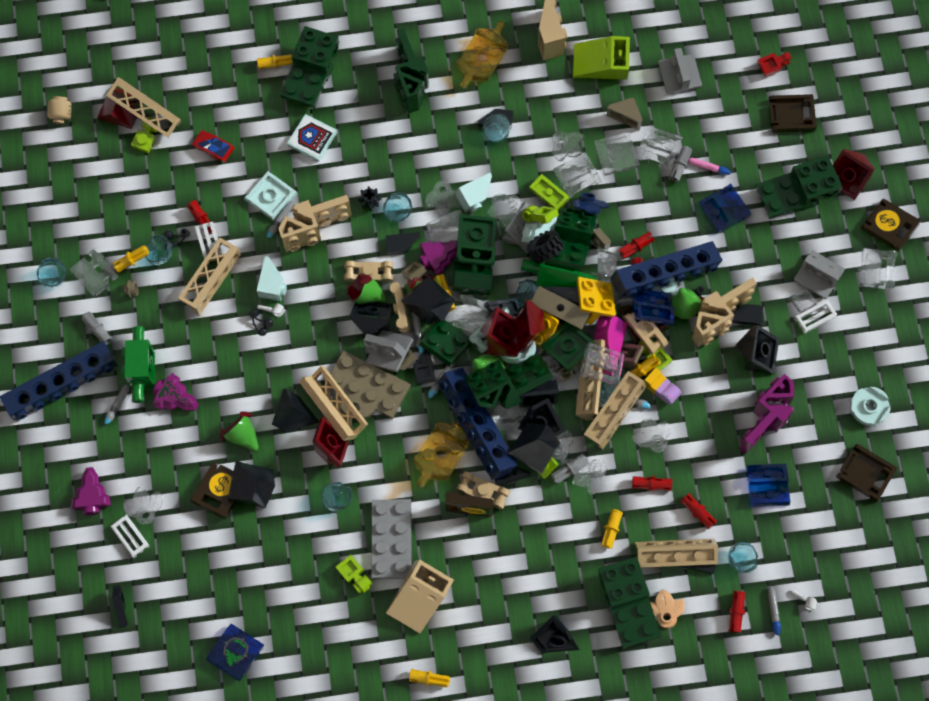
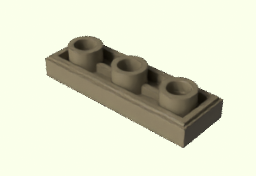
[531,286,590,329]

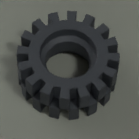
[526,230,564,263]

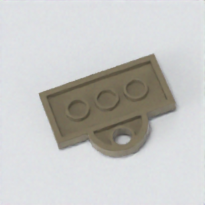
[330,351,411,421]

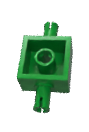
[521,259,598,288]
[122,326,155,403]

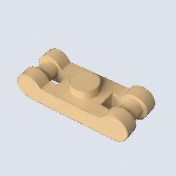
[344,261,393,283]
[390,282,411,334]
[624,306,668,355]
[456,471,511,510]

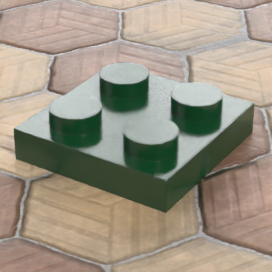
[419,320,472,367]
[541,322,596,372]

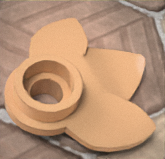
[650,590,685,629]

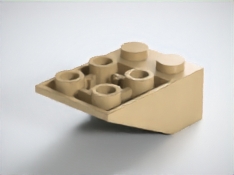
[538,0,567,61]
[386,560,454,633]

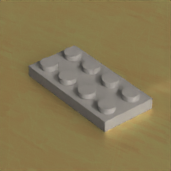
[372,499,412,579]

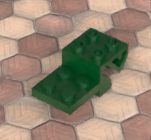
[280,26,340,109]
[393,28,429,114]
[755,155,843,219]
[545,207,597,272]
[452,214,497,295]
[465,353,554,409]
[598,557,662,649]

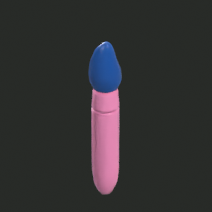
[688,158,731,175]

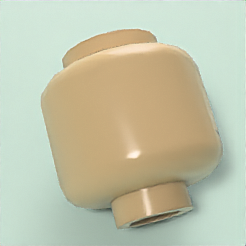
[47,96,72,124]

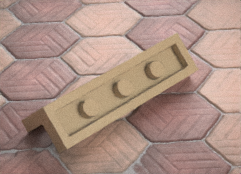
[106,77,182,138]
[178,238,241,315]
[576,339,605,421]
[299,366,368,441]
[584,371,646,450]
[635,538,718,568]

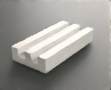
[195,221,223,259]
[794,300,837,334]
[110,514,150,558]

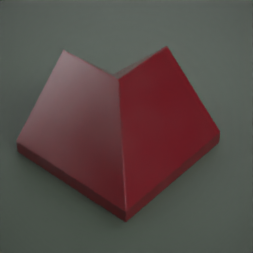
[97,86,141,129]
[833,149,875,200]
[515,300,545,353]
[480,307,519,357]
[312,416,349,468]

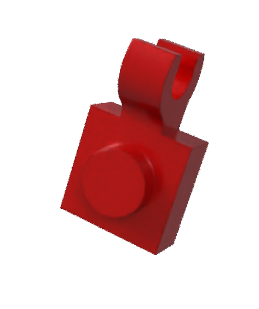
[757,52,792,78]

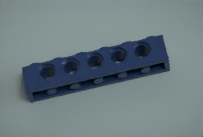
[610,241,723,298]
[0,341,118,421]
[437,367,518,480]

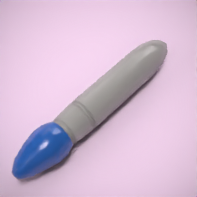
[768,587,781,636]

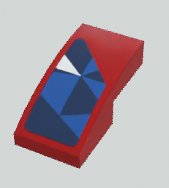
[192,130,235,162]

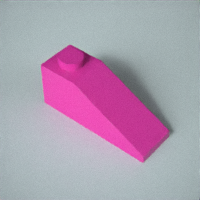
[594,315,628,377]

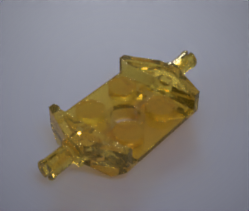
[456,20,508,89]
[413,421,470,488]

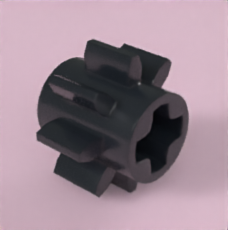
[358,186,382,211]

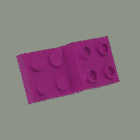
[739,374,794,454]

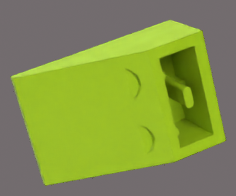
[573,36,630,80]

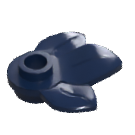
[573,192,609,215]

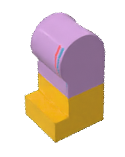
[644,368,682,405]

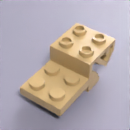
[278,195,352,252]
[692,277,757,347]

